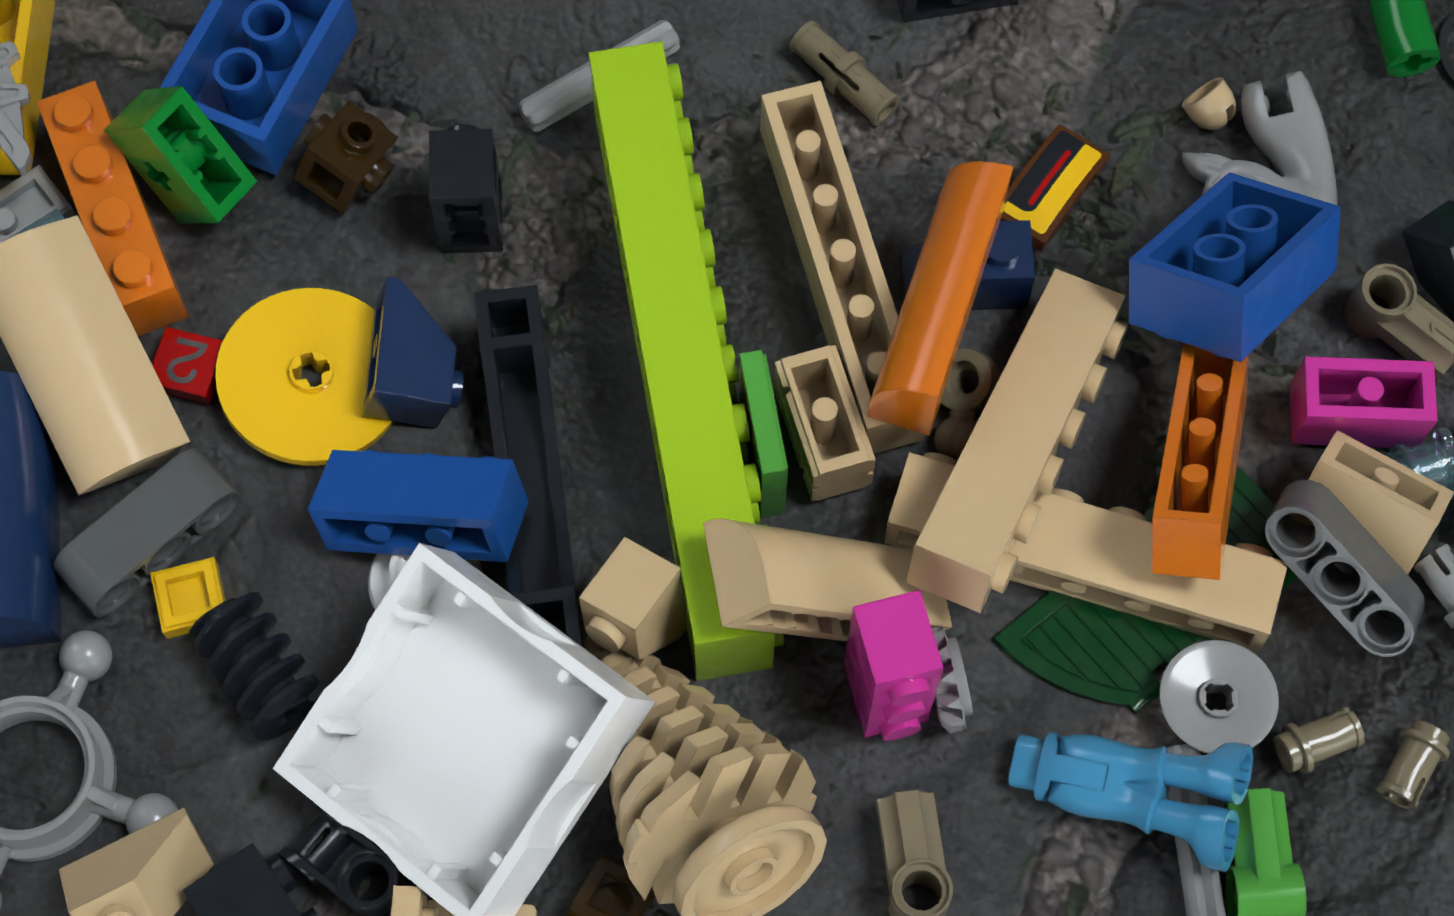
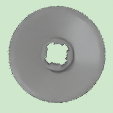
[1160,640,1279,753]

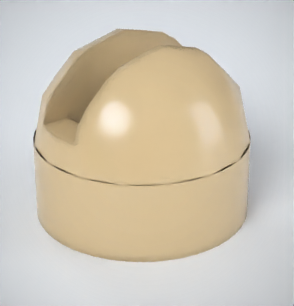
[1182,77,1236,130]

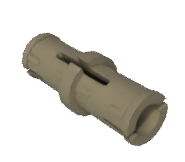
[789,20,901,127]

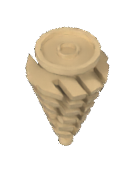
[583,635,827,916]

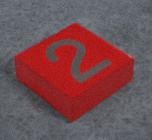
[152,327,223,405]

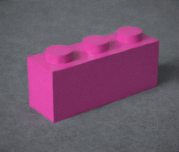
[844,590,943,741]

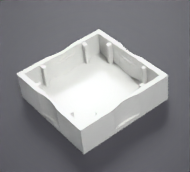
[273,543,656,916]

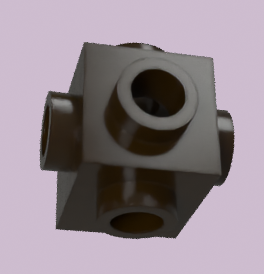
[294,100,398,215]

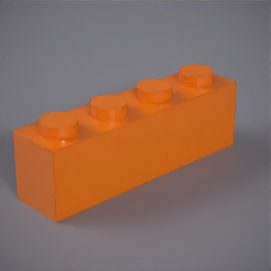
[37,80,189,336]
[1152,343,1249,580]

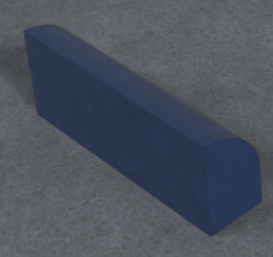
[0,371,62,648]

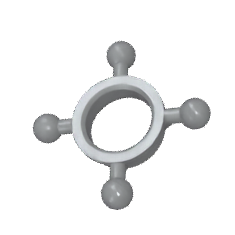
[0,630,178,910]

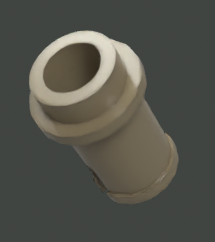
[1273,706,1365,774]
[1376,720,1450,810]

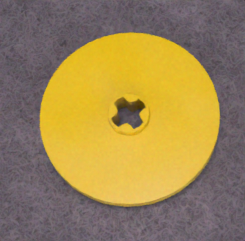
[215,288,394,466]

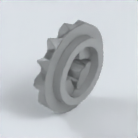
[932,626,973,733]

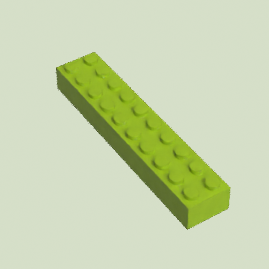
[588,41,784,681]

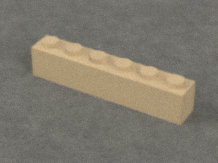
[760,81,925,453]
[906,268,1128,613]
[884,452,1287,653]

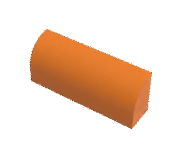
[868,161,1013,436]

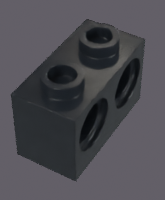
[429,124,503,254]

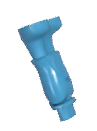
[1009,732,1253,872]

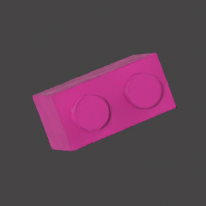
[1289,356,1438,449]

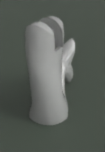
[1182,71,1338,205]

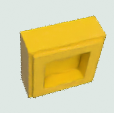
[150,557,226,639]

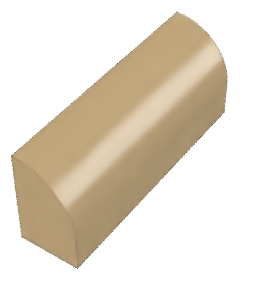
[0,215,190,495]
[703,519,952,641]

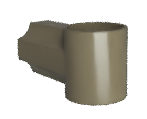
[1343,263,1454,382]
[876,790,953,916]

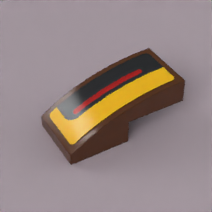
[1000,124,1111,252]

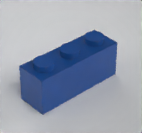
[307,450,529,562]

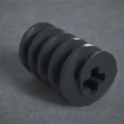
[188,592,320,741]

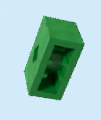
[104,86,257,224]

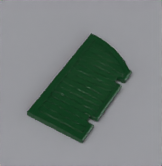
[994,466,1298,714]

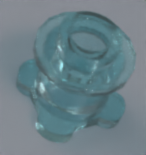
[1389,426,1454,498]

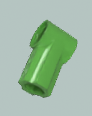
[1223,788,1307,916]

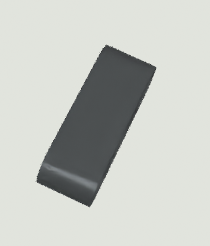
[53,448,241,617]
[1265,480,1425,657]

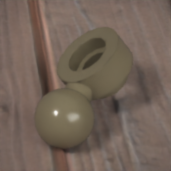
[934,348,1001,461]

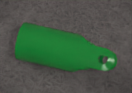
[1368,0,1441,77]

